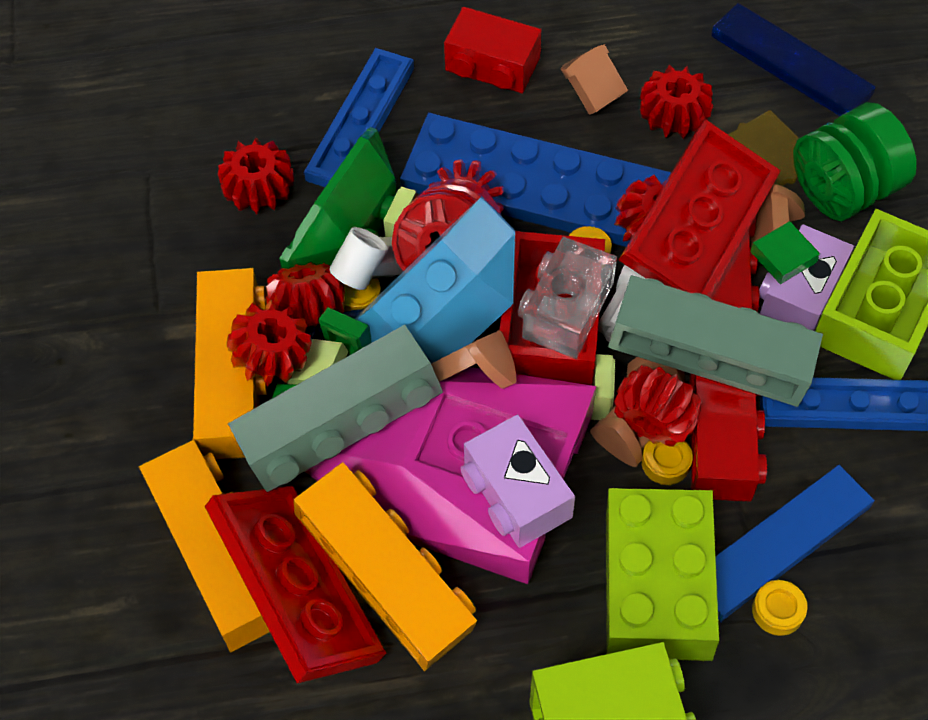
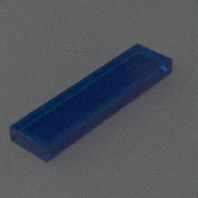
[711,3,876,116]

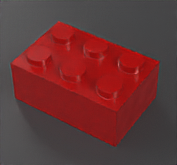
[500,231,606,385]

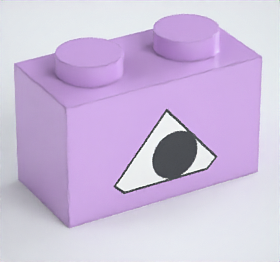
[759,224,854,331]
[460,414,575,548]

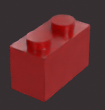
[444,7,542,94]

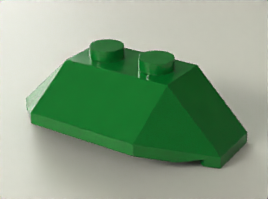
[279,127,396,269]

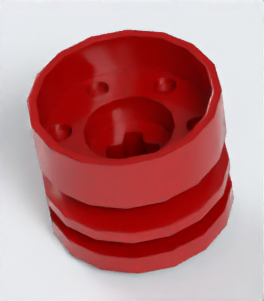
[392,178,501,271]

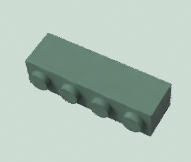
[608,275,823,407]
[228,325,443,492]

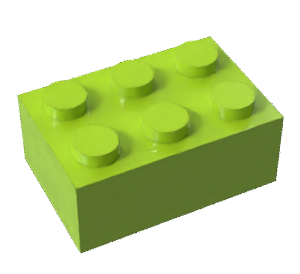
[815,209,928,380]
[606,488,719,661]

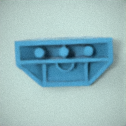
[355,196,515,364]

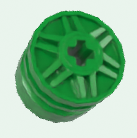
[793,102,917,221]

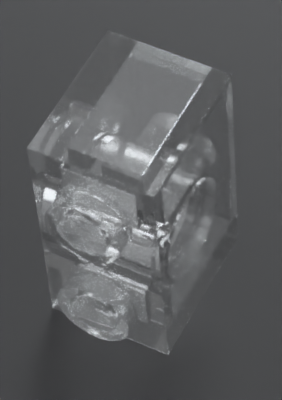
[518,237,617,359]

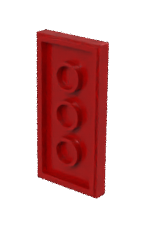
[619,119,781,297]
[204,486,386,684]

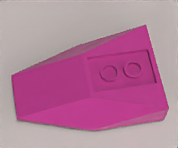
[305,367,597,584]

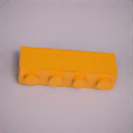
[193,268,268,460]
[139,440,270,653]
[294,462,477,671]

